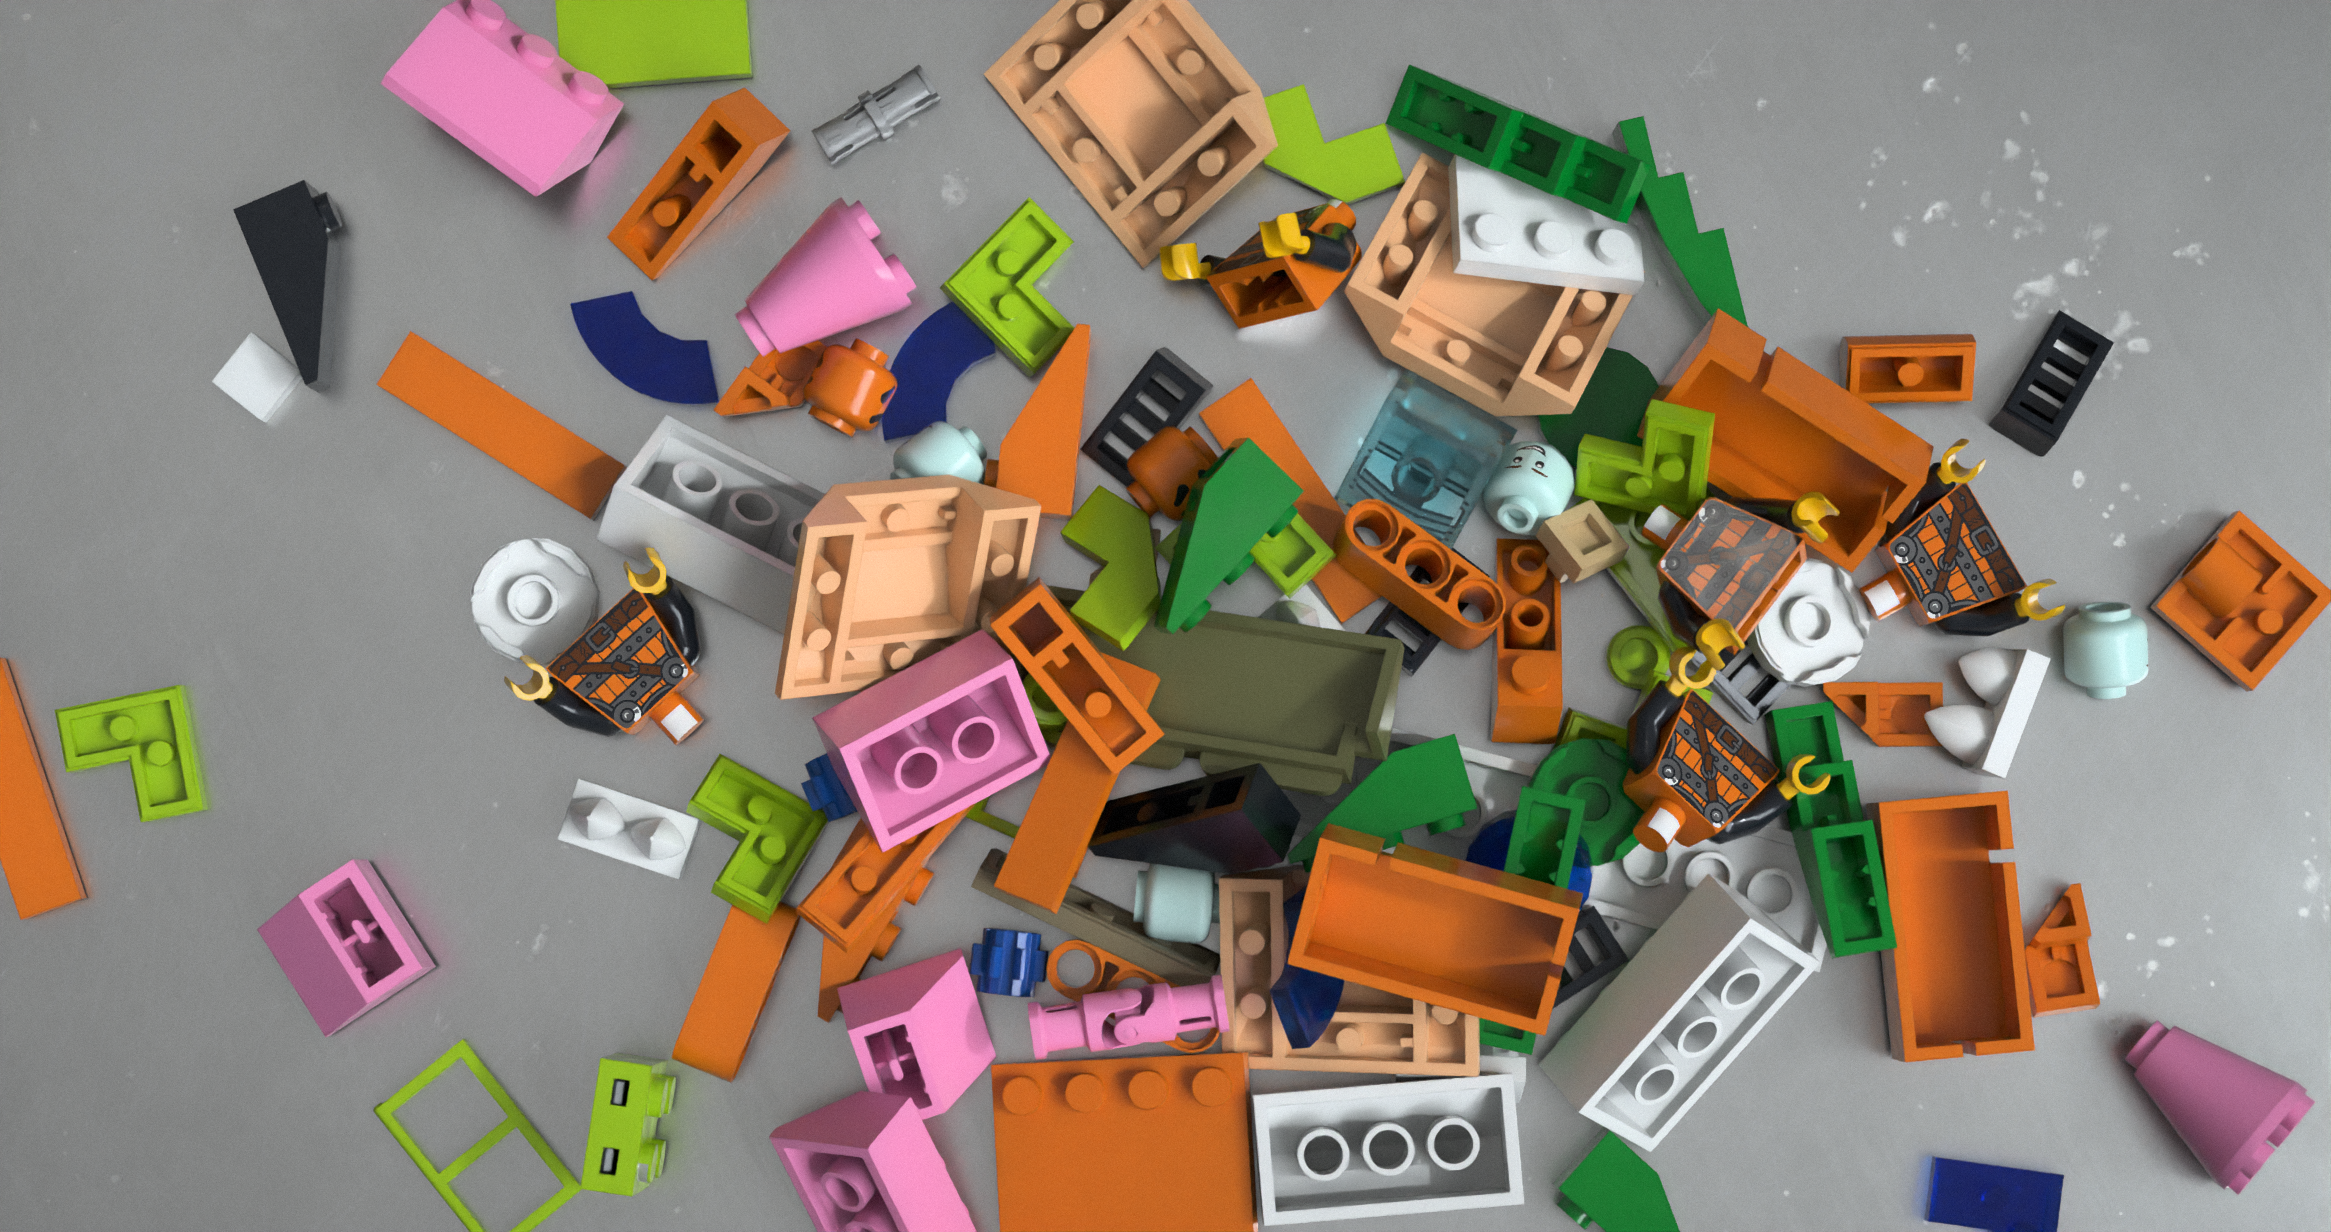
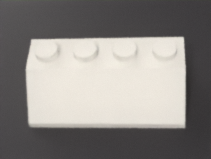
[596,414,825,634]
[1539,873,1820,1152]
[1253,1073,1524,1226]

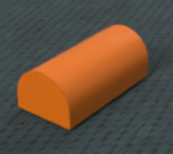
[1839,334,1976,403]

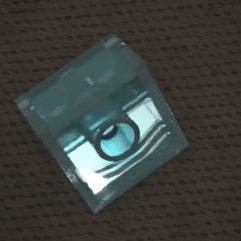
[1334,369,1518,550]

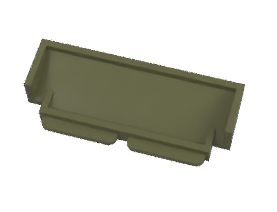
[1011,585,1404,796]

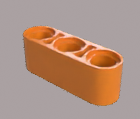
[1333,499,1506,650]
[671,902,801,1083]
[1046,939,1220,1053]

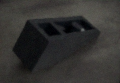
[233,180,342,393]
[1088,763,1301,874]

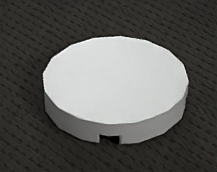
[471,538,599,664]
[1747,558,1870,687]

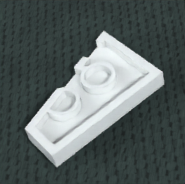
[1448,154,1645,296]

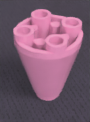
[735,197,917,357]
[2125,1020,2315,1195]

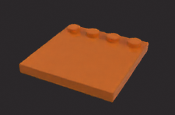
[991,1051,1258,1232]

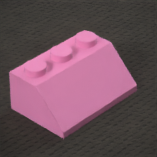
[381,0,624,197]
[812,629,1051,852]
[769,1091,977,1232]

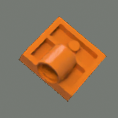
[2150,510,2331,692]

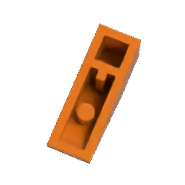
[607,88,791,280]
[984,324,1091,521]
[989,577,1165,775]

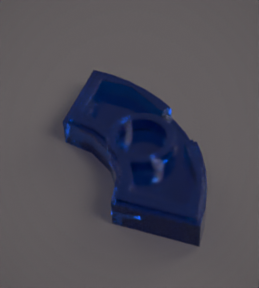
[570,291,721,407]
[882,302,997,443]
[1269,884,1345,1049]

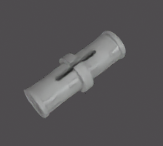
[811,65,941,166]

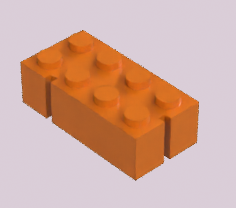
[1637,308,1934,573]
[1866,790,2035,1062]
[1287,823,1583,1036]

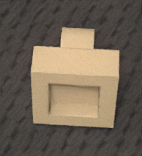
[1536,499,1630,584]

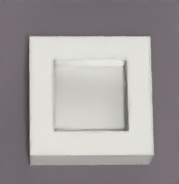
[212,332,302,423]

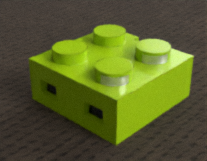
[580,1052,676,1197]

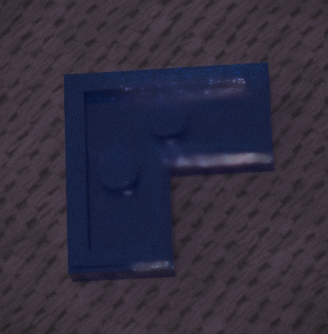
[1924,1156,2064,1232]

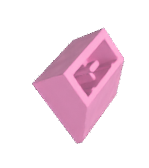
[257,859,436,1037]
[837,948,996,1120]

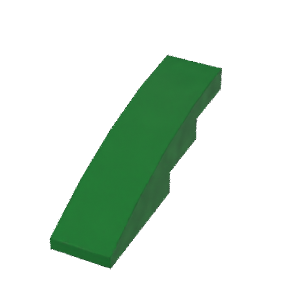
[1385,65,1651,224]
[1612,116,1748,327]
[1764,701,1897,959]
[1479,786,1586,1055]

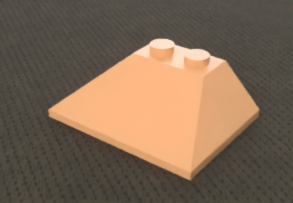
[984,0,1278,268]
[1344,152,1645,416]
[775,475,1041,700]
[1219,865,1480,1077]

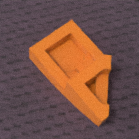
[713,340,827,417]
[1823,682,1943,747]
[2025,883,2100,1018]

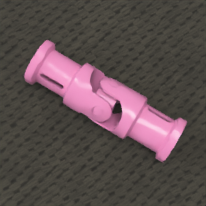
[1028,974,1230,1060]

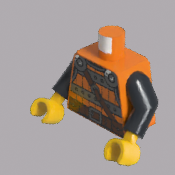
[1159,199,1362,329]
[1859,439,2065,637]
[1642,492,1840,671]
[504,547,704,745]
[1623,646,1830,853]

